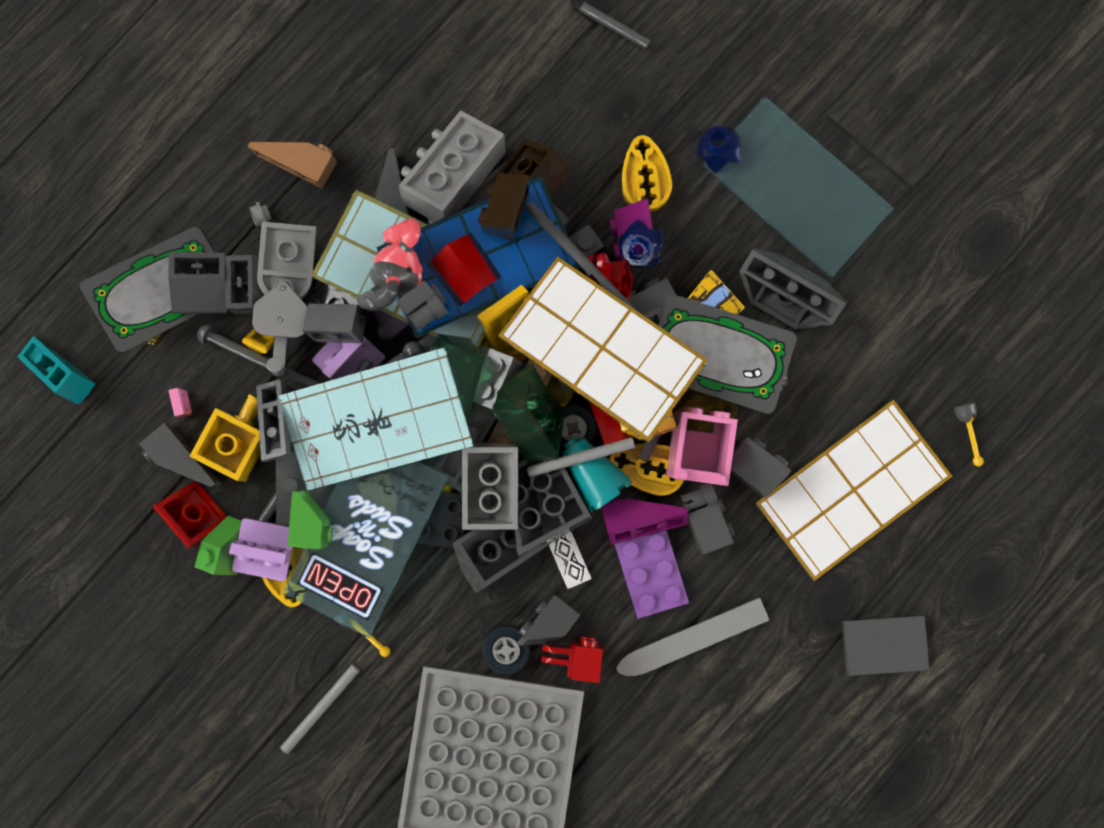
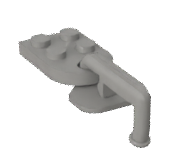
[252,222,317,377]

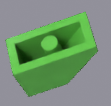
[288,490,333,550]
[195,516,242,575]

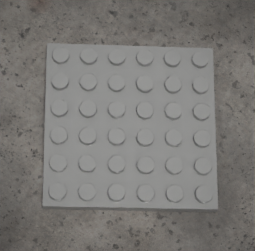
[398,665,584,828]

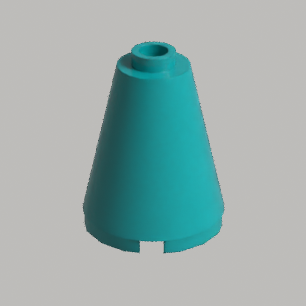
[562,436,633,514]

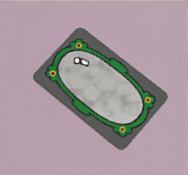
[80,227,214,352]
[658,295,797,414]

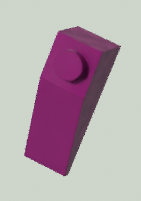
[601,499,689,545]

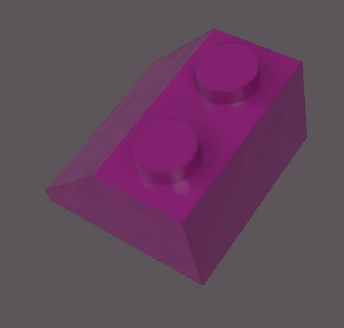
[609,199,656,266]

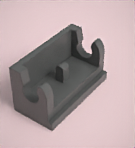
[302,304,366,343]

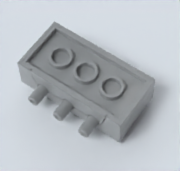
[399,110,506,223]

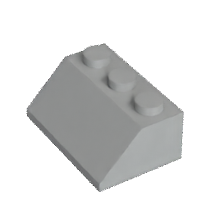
[462,442,518,530]

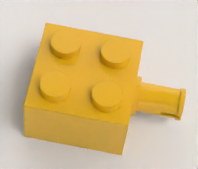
[190,394,261,482]

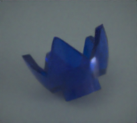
[696,125,742,173]
[619,219,665,268]

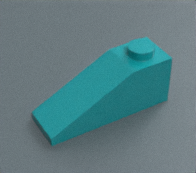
[17,336,95,405]

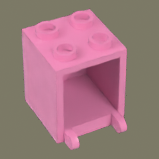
[666,407,738,486]

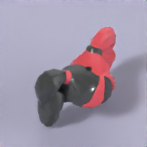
[357,218,424,311]

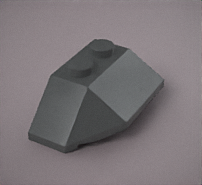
[739,248,847,329]

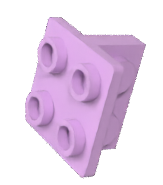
[312,336,386,380]
[229,518,293,581]

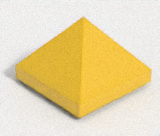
[242,329,275,354]

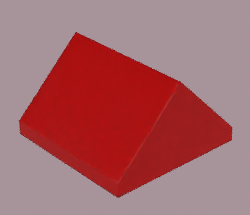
[427,233,501,307]
[153,481,227,548]

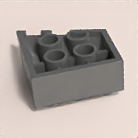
[514,445,593,556]

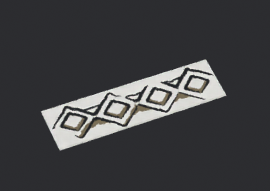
[549,532,591,589]

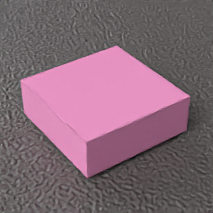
[169,388,192,418]

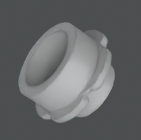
[249,202,271,227]

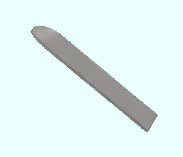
[616,598,769,676]

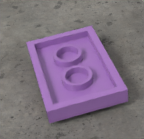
[614,530,689,619]

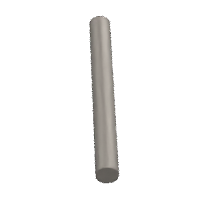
[527,437,635,477]
[280,664,360,754]

